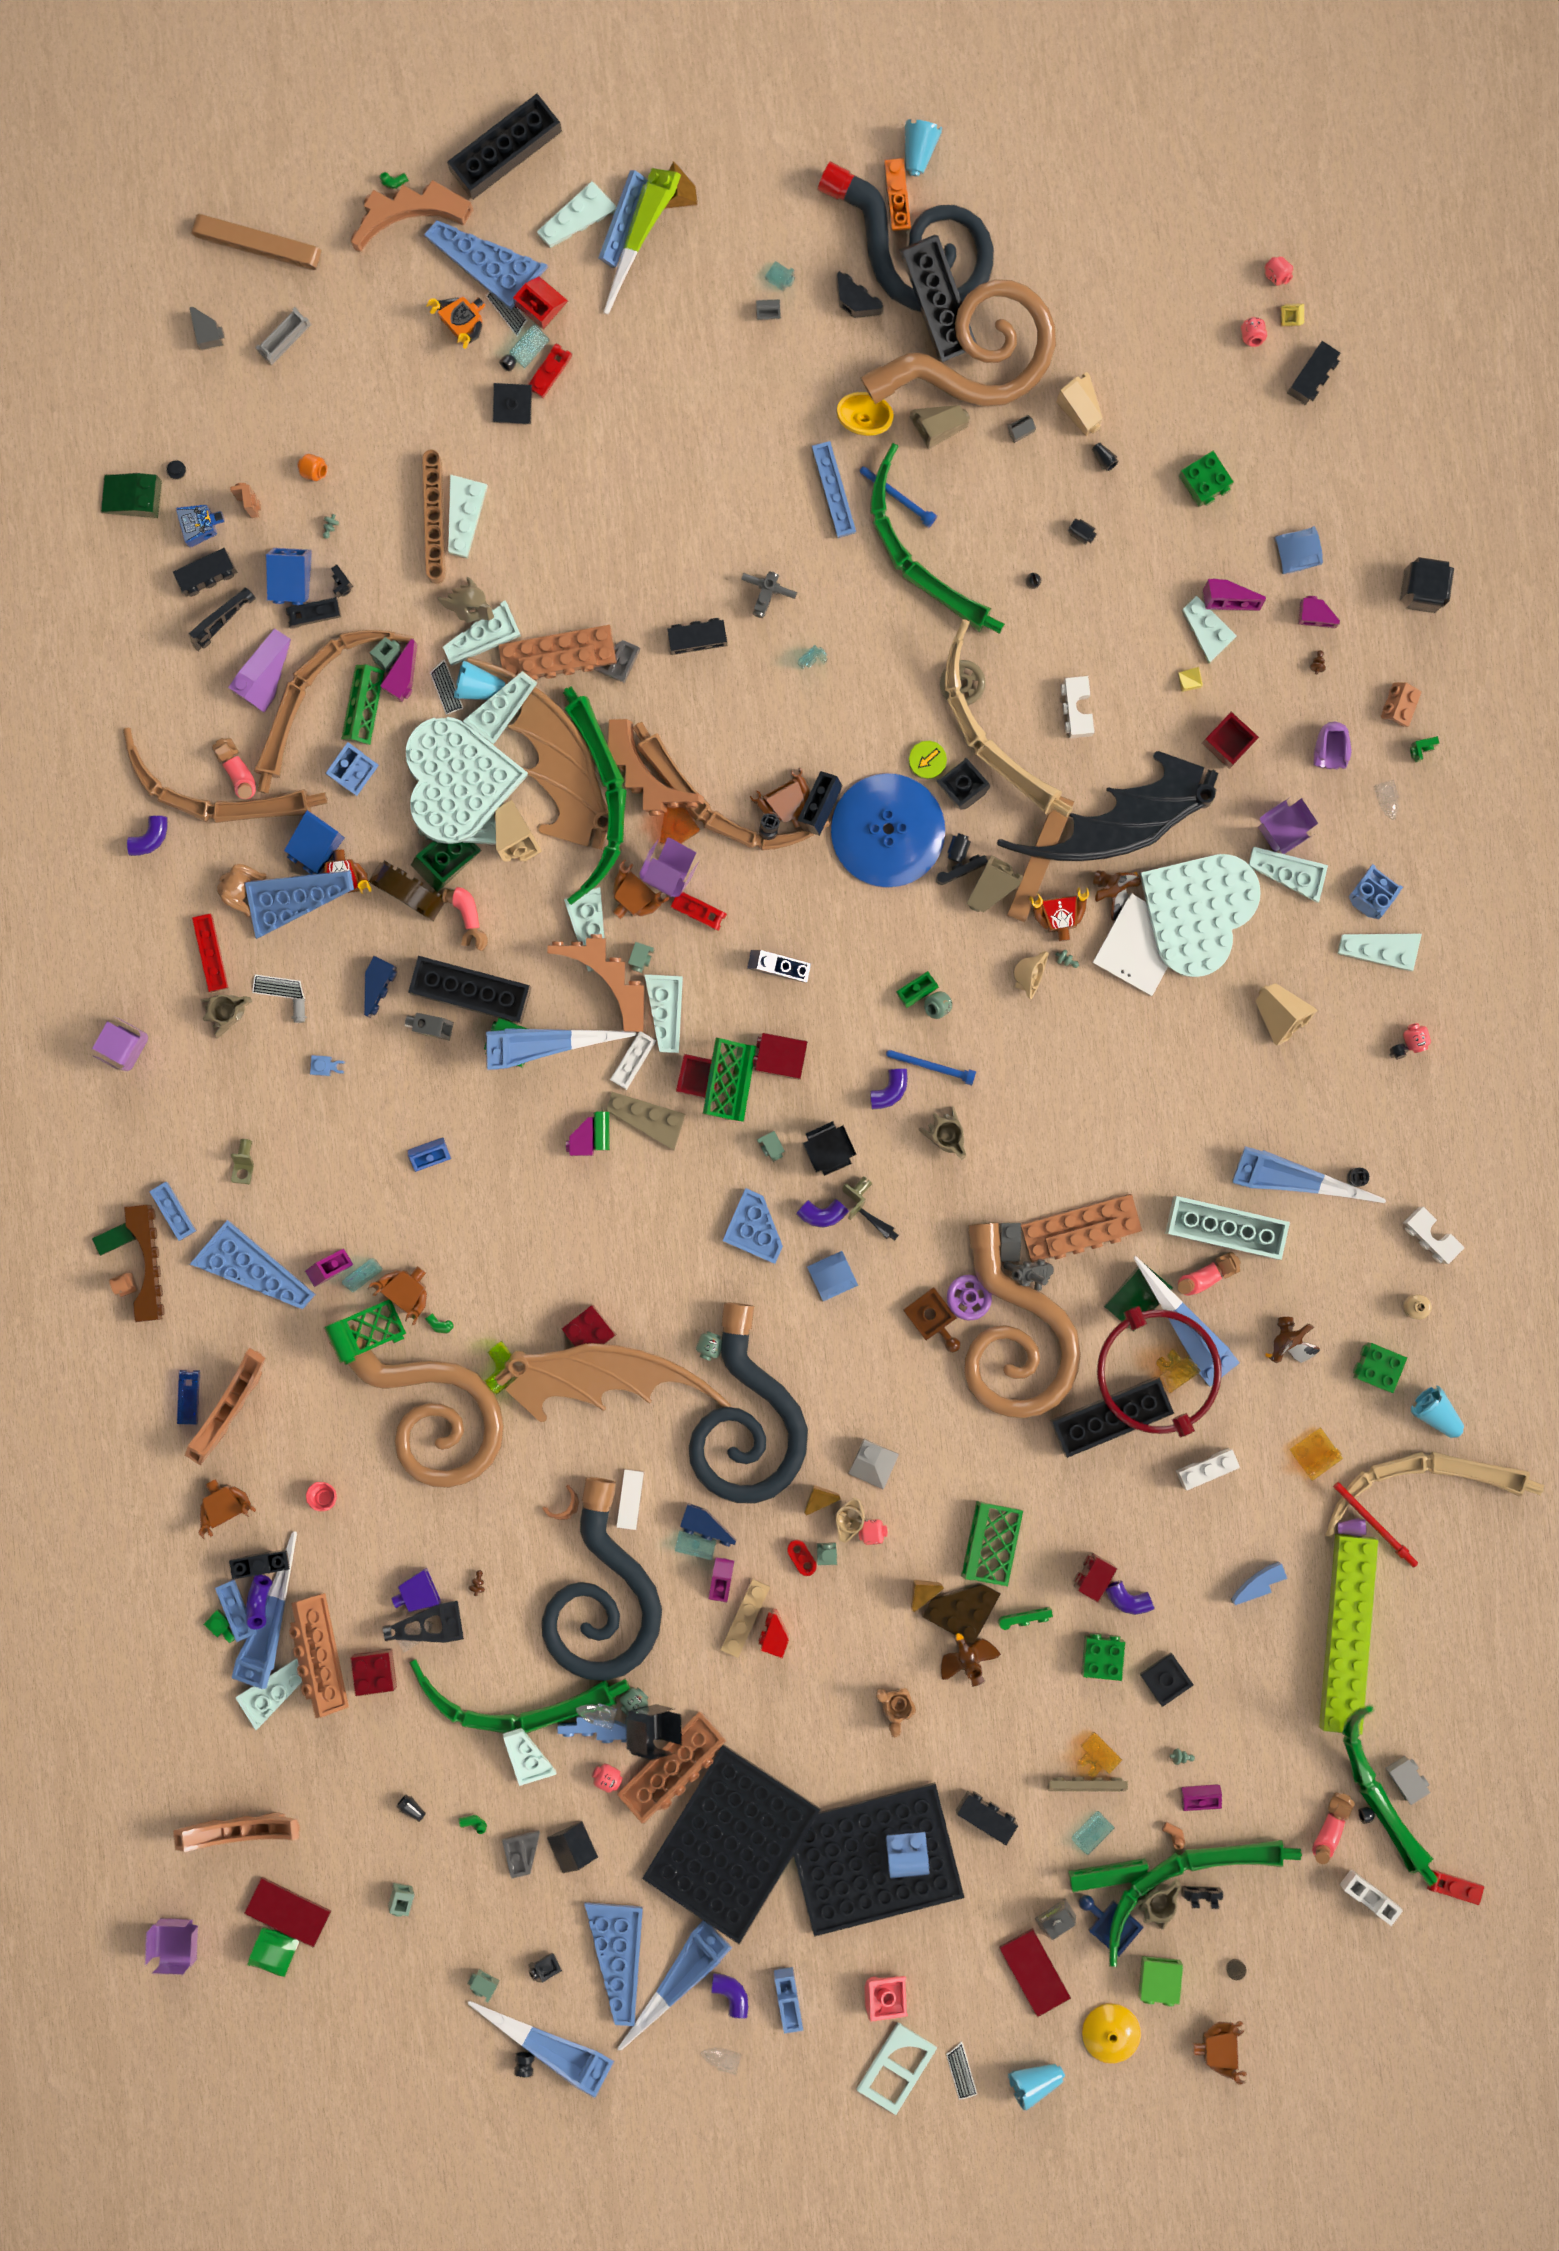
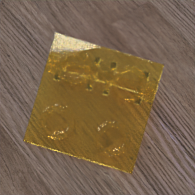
[1289,1427,1343,1481]

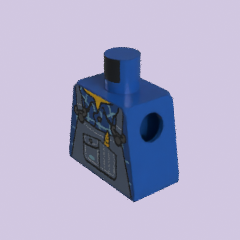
[176,505,225,548]

